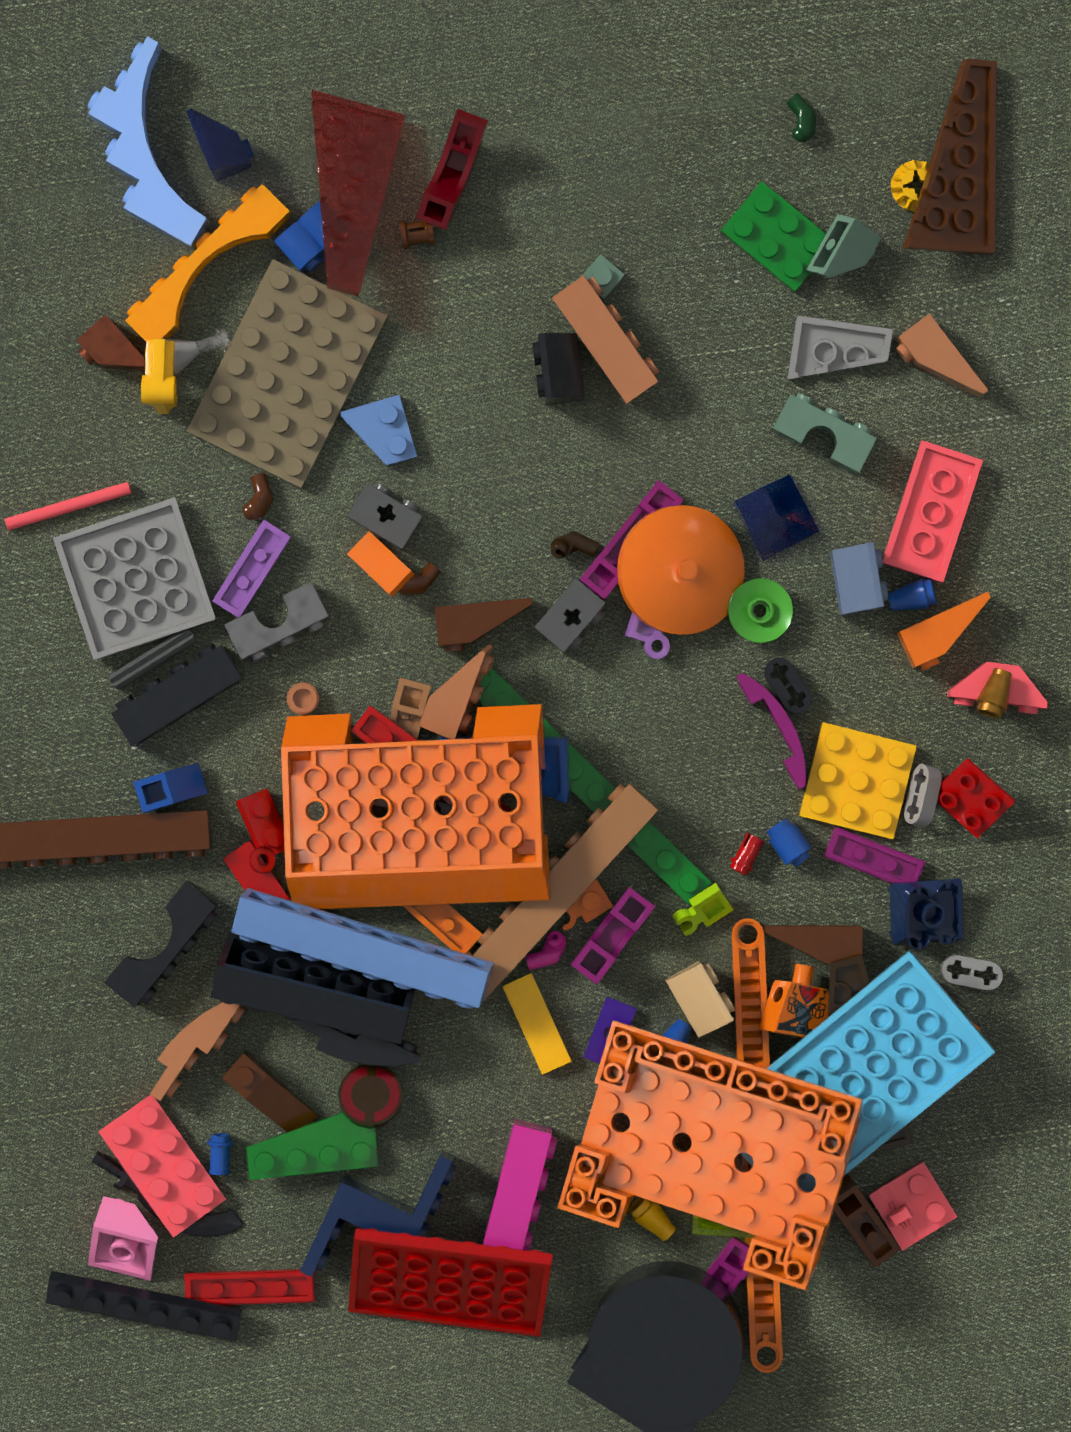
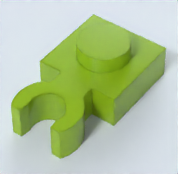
[672,883,734,936]

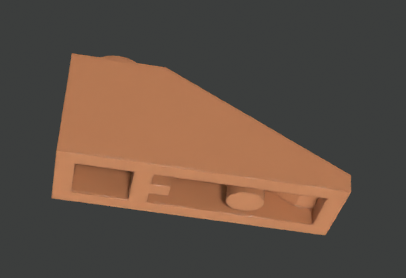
[896,313,988,398]

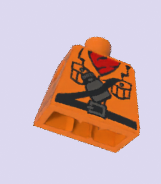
[758,964,829,1038]

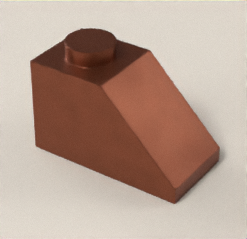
[77,315,145,370]

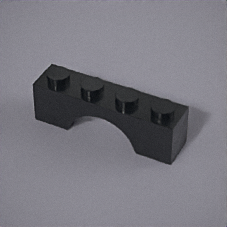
[104,881,218,1007]

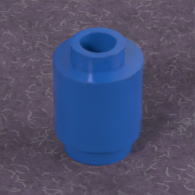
[767,817,812,867]

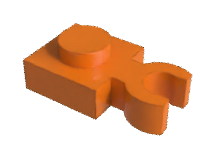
[562,879,613,930]

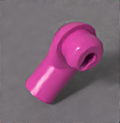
[526,931,566,970]

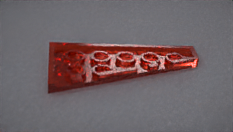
[311,90,405,297]

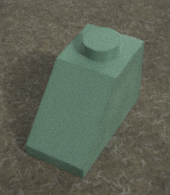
[806,214,882,278]

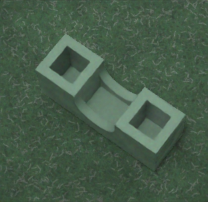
[771,393,877,475]

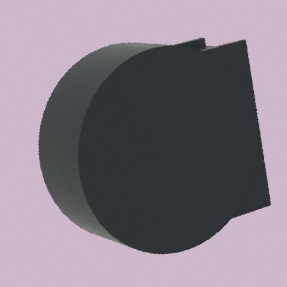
[567,1261,744,1432]

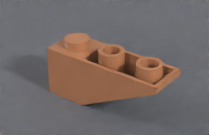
[419,644,494,739]

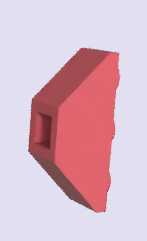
[947,662,1048,714]

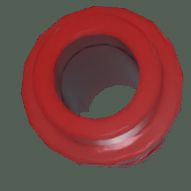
[729,833,765,876]

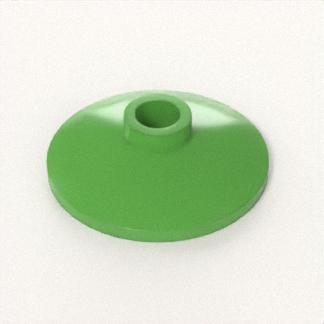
[728,578,793,643]

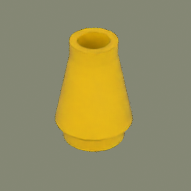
[629,1197,676,1241]

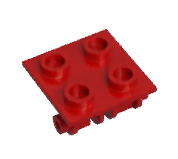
[937,758,1016,839]

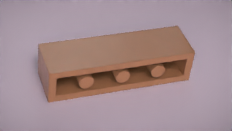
[552,275,660,404]

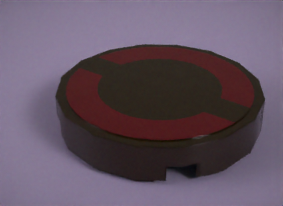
[338,1064,403,1129]

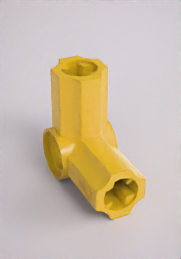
[141,339,178,414]

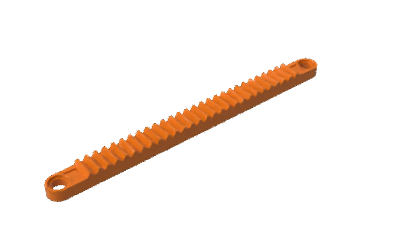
[731,918,783,1373]

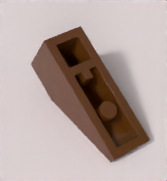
[435,598,532,652]
[763,925,863,965]
[222,1051,318,1132]
[834,1174,901,1268]

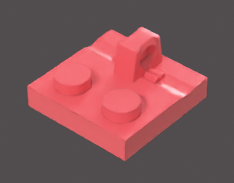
[867,1161,957,1251]

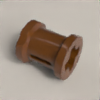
[399,220,435,250]

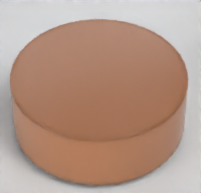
[287,682,320,715]

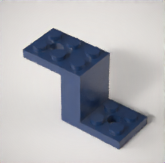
[299,1150,457,1277]

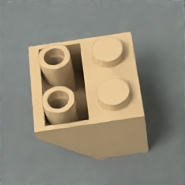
[665,961,735,1038]

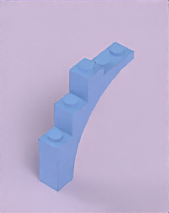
[87,36,209,251]

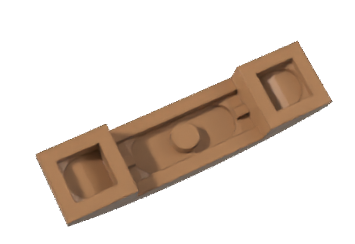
[373,678,431,808]

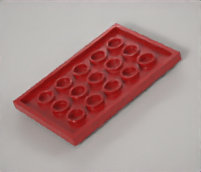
[348,1228,553,1337]

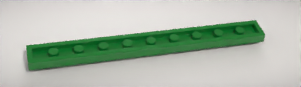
[479,668,712,905]

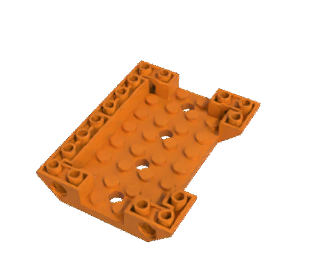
[281,704,550,909]
[557,1020,863,1290]

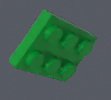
[720,181,826,293]

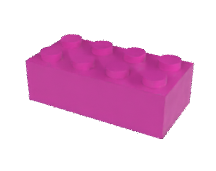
[482,1119,557,1251]

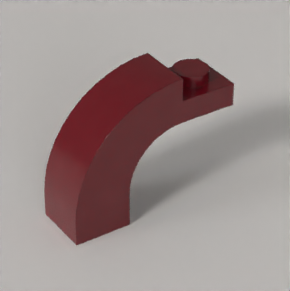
[416,109,488,230]

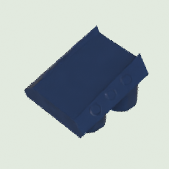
[888,879,963,950]

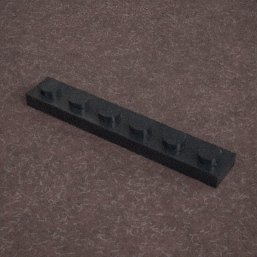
[46,1271,242,1342]

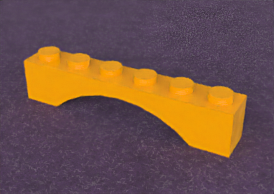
[125,184,292,342]

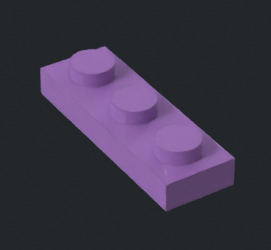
[212,520,292,618]

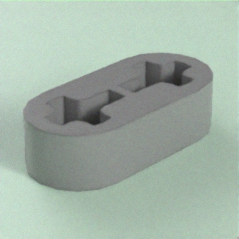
[904,764,942,827]
[941,955,1003,990]

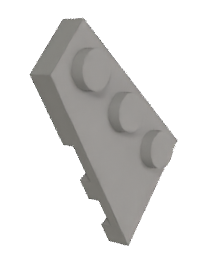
[787,315,893,380]

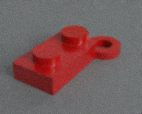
[236,788,285,874]

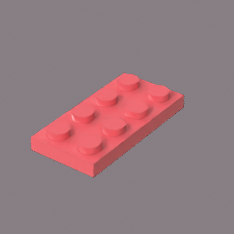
[882,440,983,583]
[98,1095,226,1238]

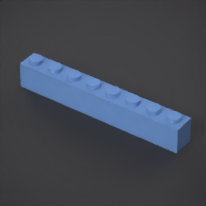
[231,888,494,1009]

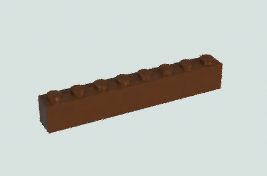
[0,810,213,869]

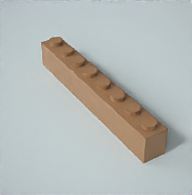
[465,782,659,1000]

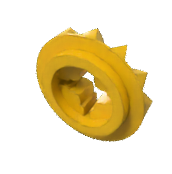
[891,160,929,212]

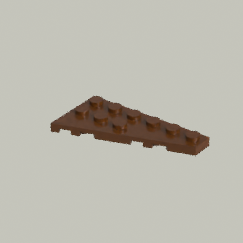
[903,58,997,255]

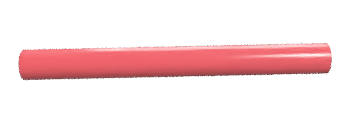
[5,482,132,531]

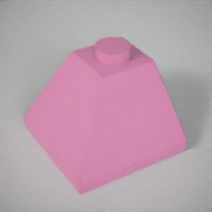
[88,1196,158,1281]

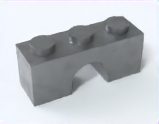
[224,582,330,663]

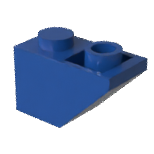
[133,763,208,813]

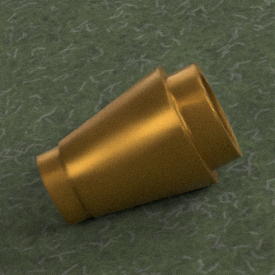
[976,668,1012,719]

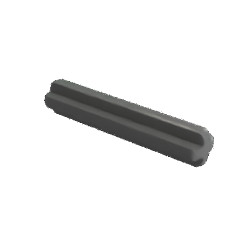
[109,629,197,690]

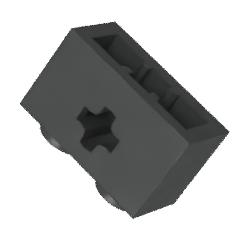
[347,482,423,552]
[534,578,606,654]

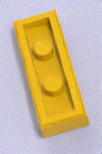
[502,973,572,1075]

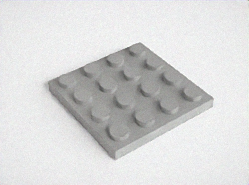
[53,497,217,661]

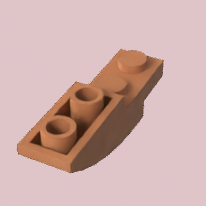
[150,1002,246,1101]

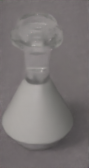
[164,327,231,375]

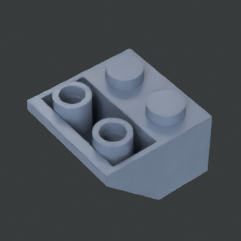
[830,542,888,616]

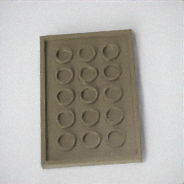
[186,259,388,489]

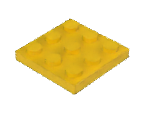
[799,722,917,840]

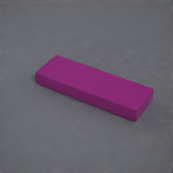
[823,827,926,884]

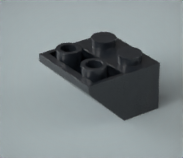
[533,333,584,405]

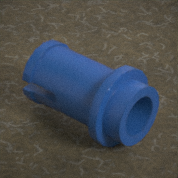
[207,1133,233,1175]

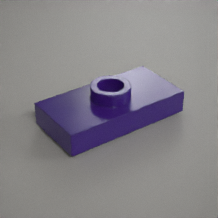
[583,996,637,1063]

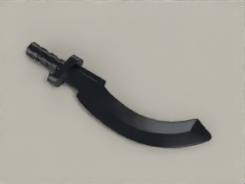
[91,1151,243,1237]

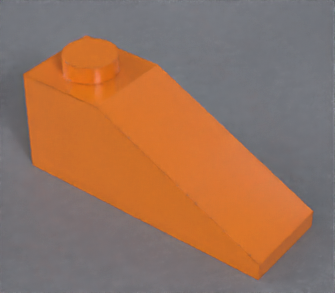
[897,592,991,671]

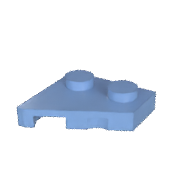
[340,395,418,466]

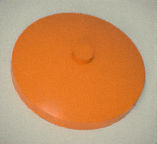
[617,505,745,635]

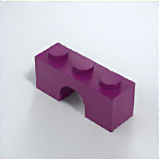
[571,886,655,984]

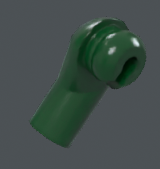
[786,93,816,143]

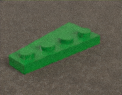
[246,1112,378,1180]

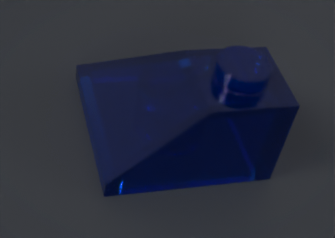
[186,109,254,182]
[733,475,820,561]

